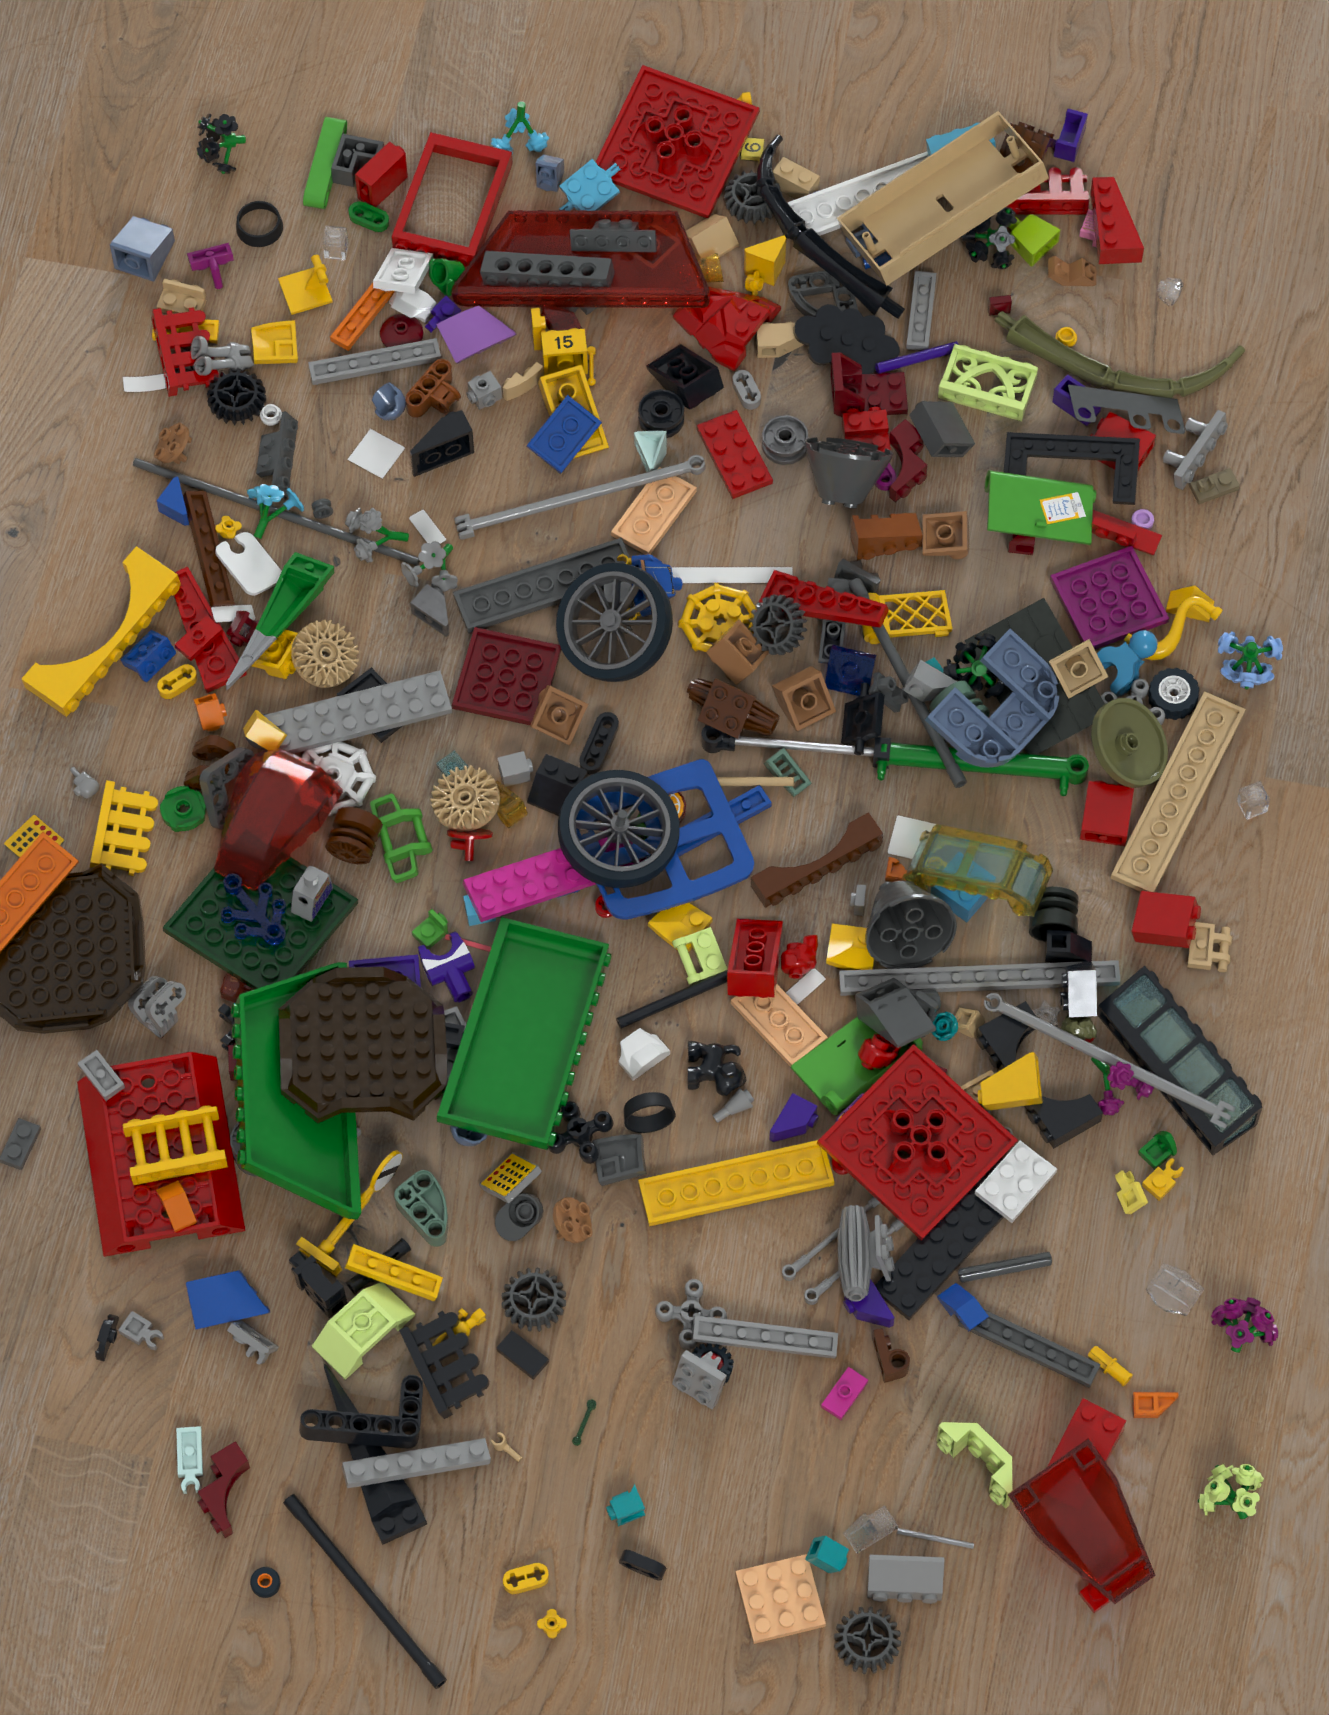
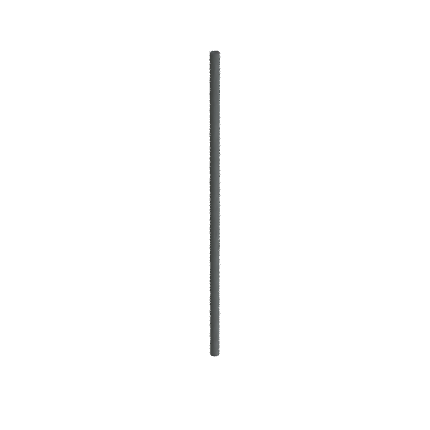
[133,458,420,566]

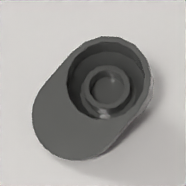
[495,1193,544,1241]

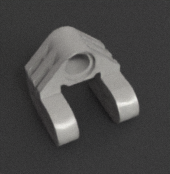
[128,976,186,1038]

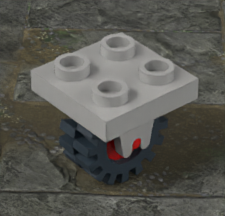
[672,1343,734,1410]

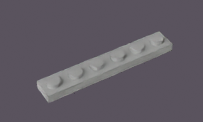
[308,338,441,385]
[692,1315,838,1359]
[342,1438,491,1488]

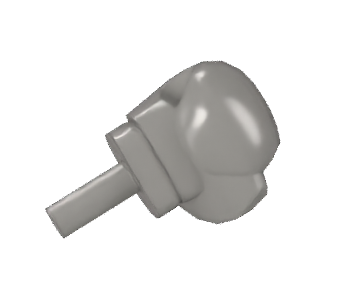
[70,767,100,799]

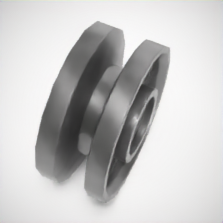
[762,415,808,465]

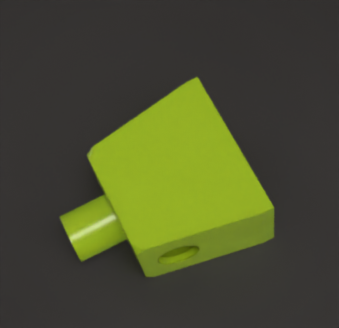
[1008,214,1060,267]

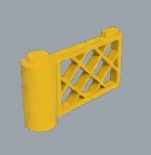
[862,590,953,644]

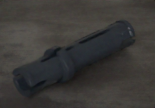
[346,1238,411,1294]

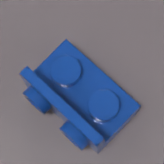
[121,630,176,682]

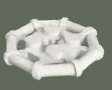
[290,741,376,816]

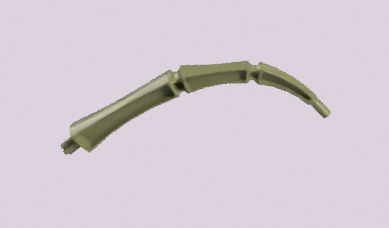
[995,311,1245,398]

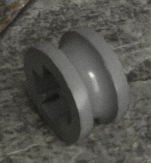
[312,499,333,519]

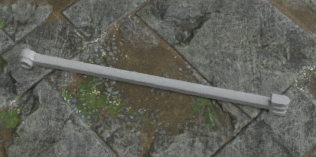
[454,455,706,540]
[984,993,1236,1129]

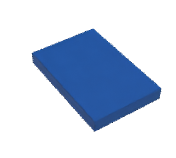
[526,395,602,474]

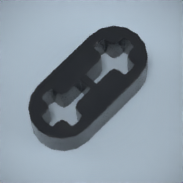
[619,1550,667,1580]

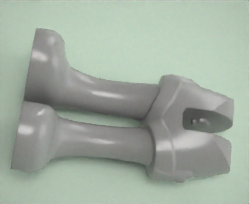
[191,336,254,376]

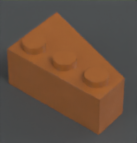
[850,513,923,560]

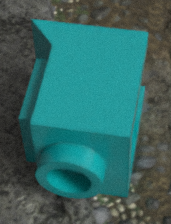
[606,1484,645,1527]

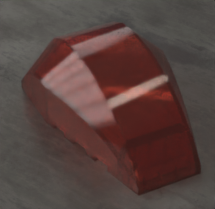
[214,749,343,891]
[1007,1438,1156,1605]

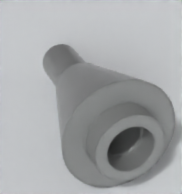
[712,1088,754,1123]

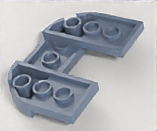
[925,629,1059,768]

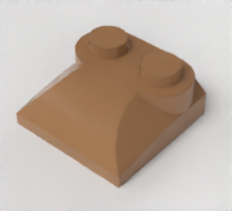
[923,511,969,559]
[530,685,588,745]

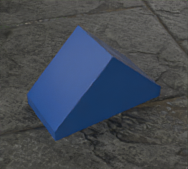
[157,477,189,526]

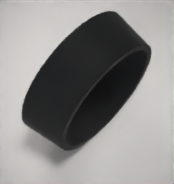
[236,201,283,247]
[624,1092,676,1133]

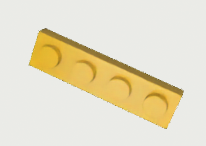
[345,1244,443,1301]

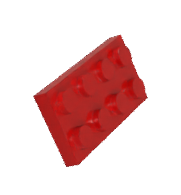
[697,410,773,499]

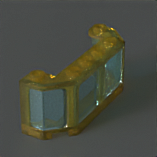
[902,824,1053,917]

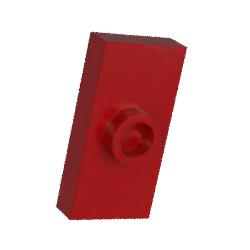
[174,615,223,661]

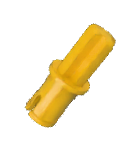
[1088,1346,1133,1387]

